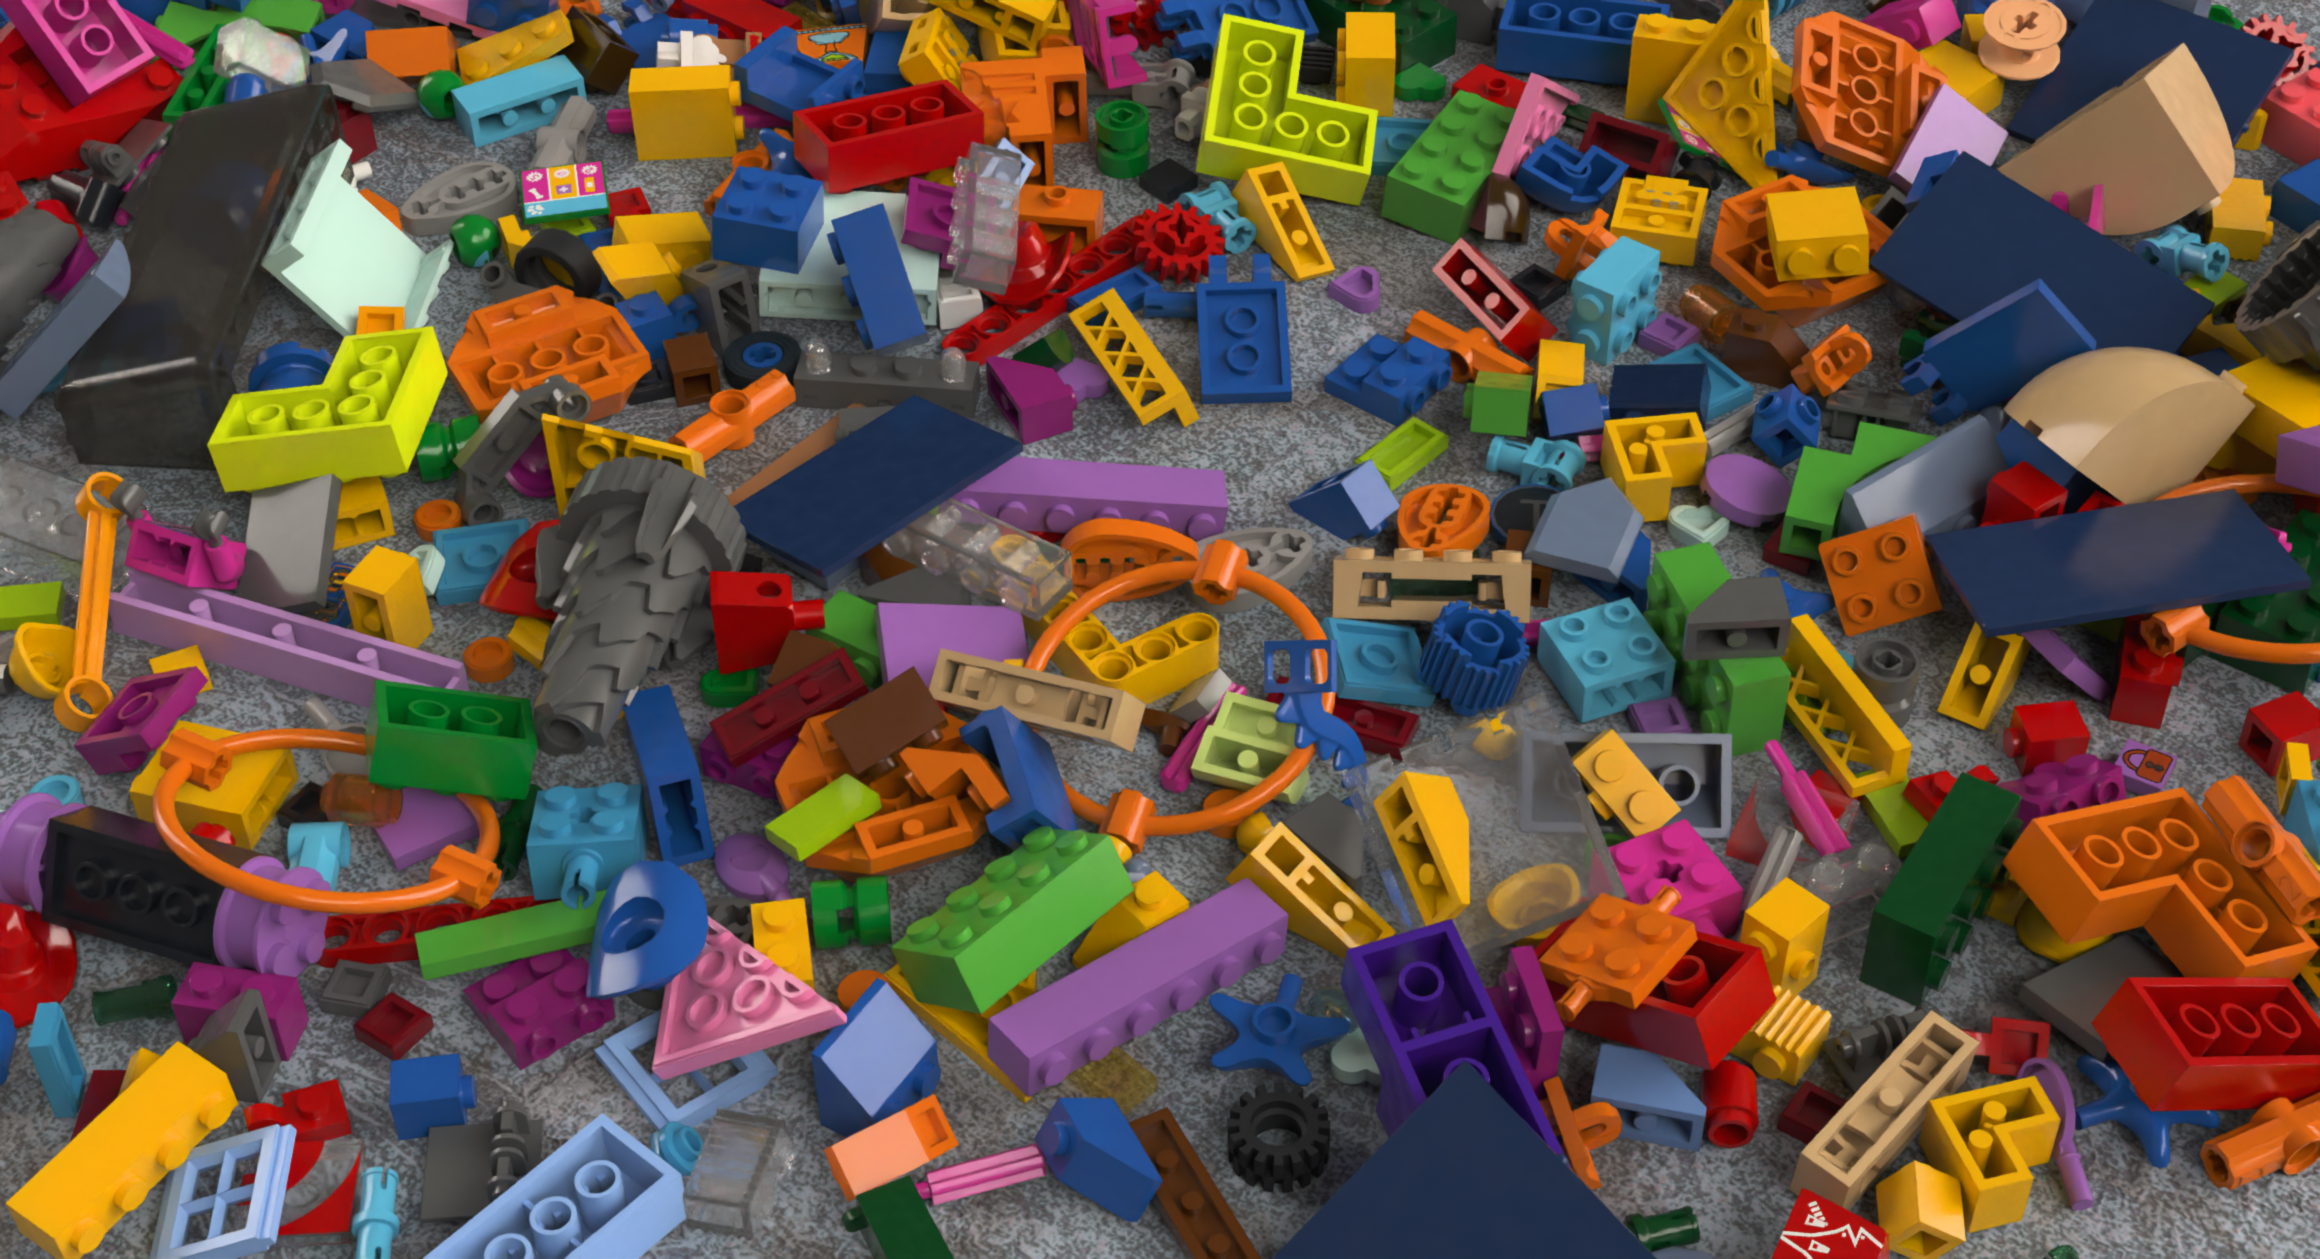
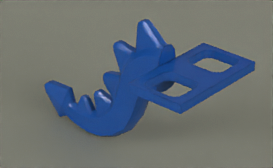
[1264,640,1368,818]

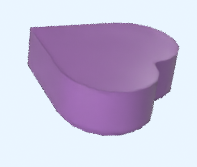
[1328,266,1381,314]
[1057,358,1111,403]

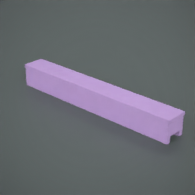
[108,568,470,708]

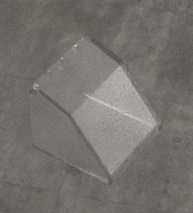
[1340,692,1628,959]

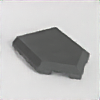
[307,59,420,113]

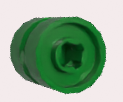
[1095,100,1150,179]
[416,414,480,483]
[811,875,892,950]

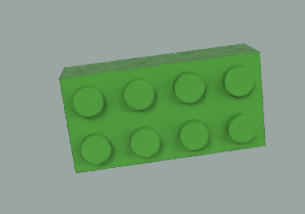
[1381,90,1516,245]
[1642,542,1791,757]
[890,826,1135,1014]

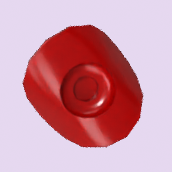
[973,221,1075,305]
[479,519,560,624]
[0,903,78,1029]

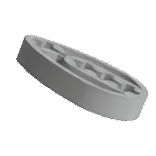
[401,161,519,236]
[1182,527,1313,613]

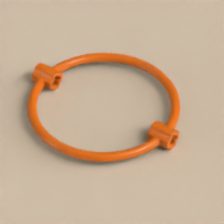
[2140,473,2320,664]
[1024,539,1336,855]
[152,728,502,914]

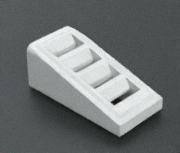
[937,268,983,330]

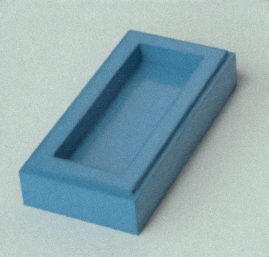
[28,1002,87,1118]

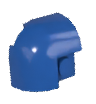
[1515,135,1629,214]

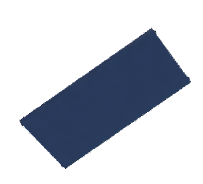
[1869,151,2215,354]
[1924,489,2311,638]

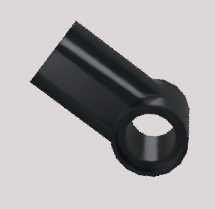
[46,169,126,230]

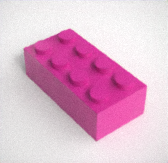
[0,0,155,107]

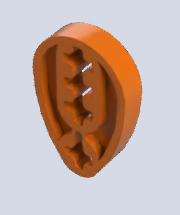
[1397,484,1490,558]
[1059,518,1199,602]

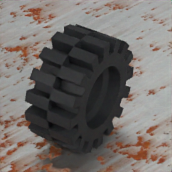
[1228,1083,1330,1193]

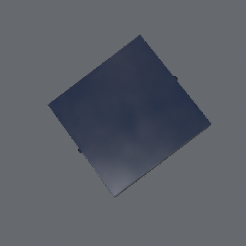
[2006,0,2294,148]
[1272,1060,1657,1259]

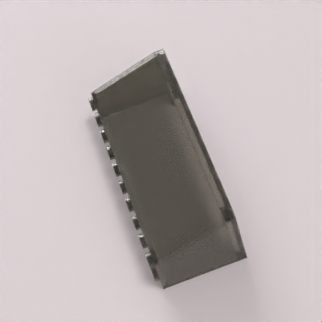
[54,83,355,471]

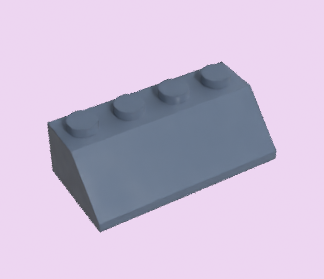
[1836,414,2009,562]
[1518,731,1732,838]

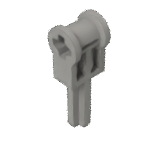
[1086,58,1196,111]

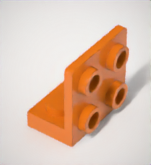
[1818,512,1945,637]

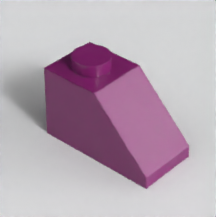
[986,356,1077,445]

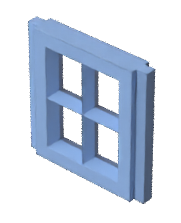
[594,1009,779,1131]
[149,1124,297,1259]

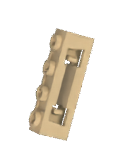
[1332,547,1532,623]
[929,648,1146,753]
[1789,1010,1980,1210]

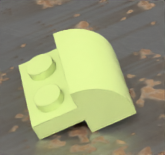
[1191,691,1311,805]

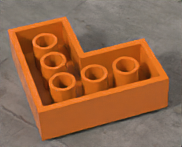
[2002,787,2320,981]

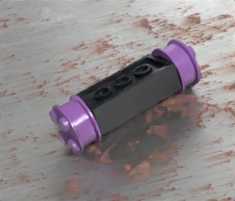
[0,792,331,977]

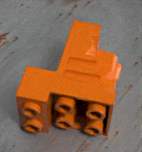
[960,45,1088,204]

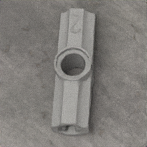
[528,96,597,170]

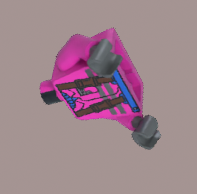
[110,480,247,590]

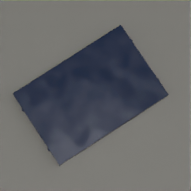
[733,395,1024,579]

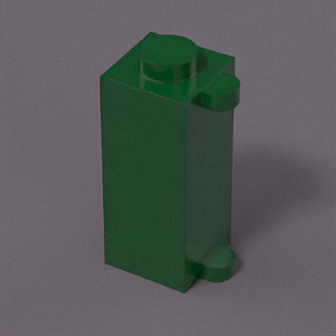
[841,1175,954,1259]

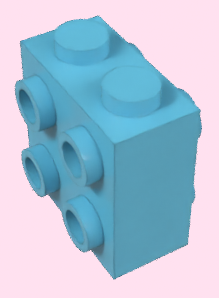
[1567,235,1662,366]
[1537,597,1676,723]

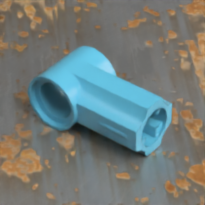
[287,821,351,891]

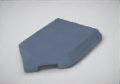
[1523,477,1644,584]

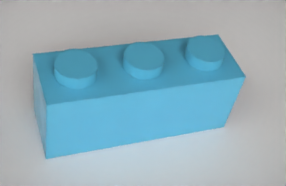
[451,54,587,148]

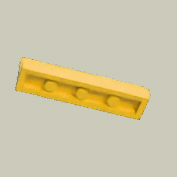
[1068,288,1200,428]
[1781,614,1912,799]

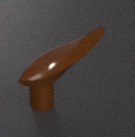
[1141,708,1193,757]

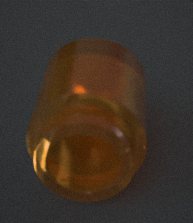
[1679,284,1740,344]
[320,772,403,828]

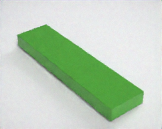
[415,889,608,981]

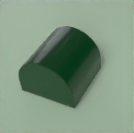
[1011,328,1074,372]

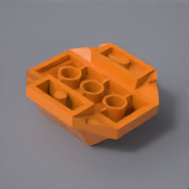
[1791,11,1948,179]
[1710,174,1894,329]
[447,285,652,425]
[775,708,994,884]

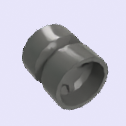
[1852,637,1921,729]

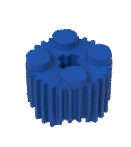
[1417,599,1530,717]

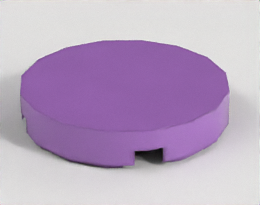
[1700,454,1792,527]

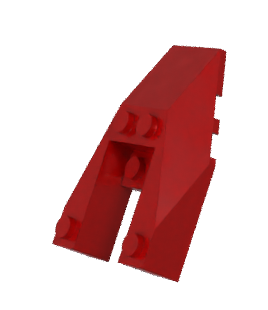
[0,21,183,182]

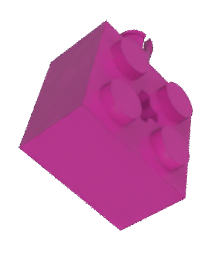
[1589,818,1744,938]

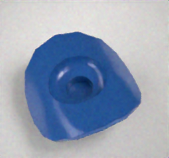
[586,860,709,1000]

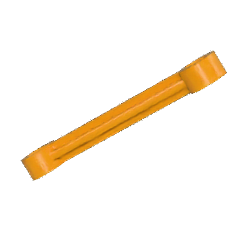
[53,472,124,733]

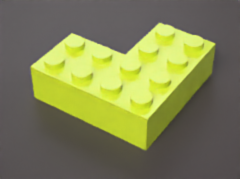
[1195,13,1378,206]
[207,326,448,493]

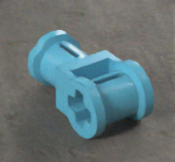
[1178,180,1257,254]
[2134,224,2230,282]
[1486,434,1586,491]

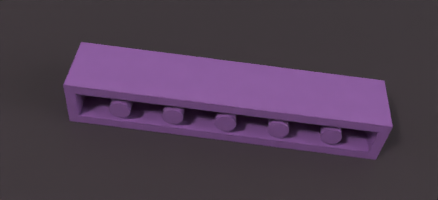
[938,457,1228,542]
[988,877,1289,1097]

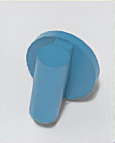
[650,1121,705,1177]

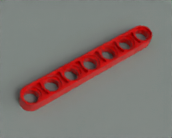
[942,214,1143,367]
[316,895,562,968]

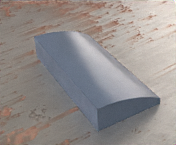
[0,239,131,420]

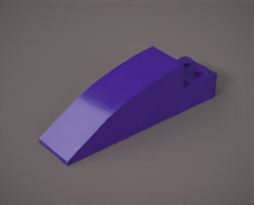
[1340,919,1571,1168]

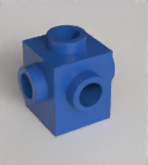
[1751,383,1821,468]

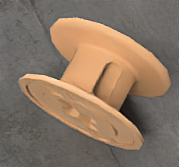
[1978,0,2067,81]

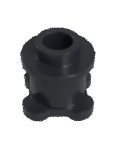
[1673,151,1722,201]

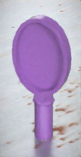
[714,833,813,929]
[2016,1057,2094,1211]

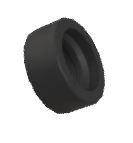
[514,228,602,299]

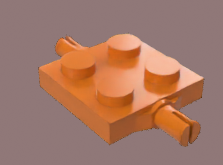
[1538,885,1698,1022]

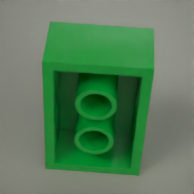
[365,680,538,802]

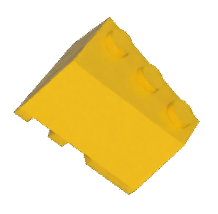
[541,413,706,519]

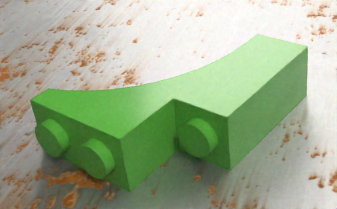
[145,0,325,72]
[1778,421,1938,561]

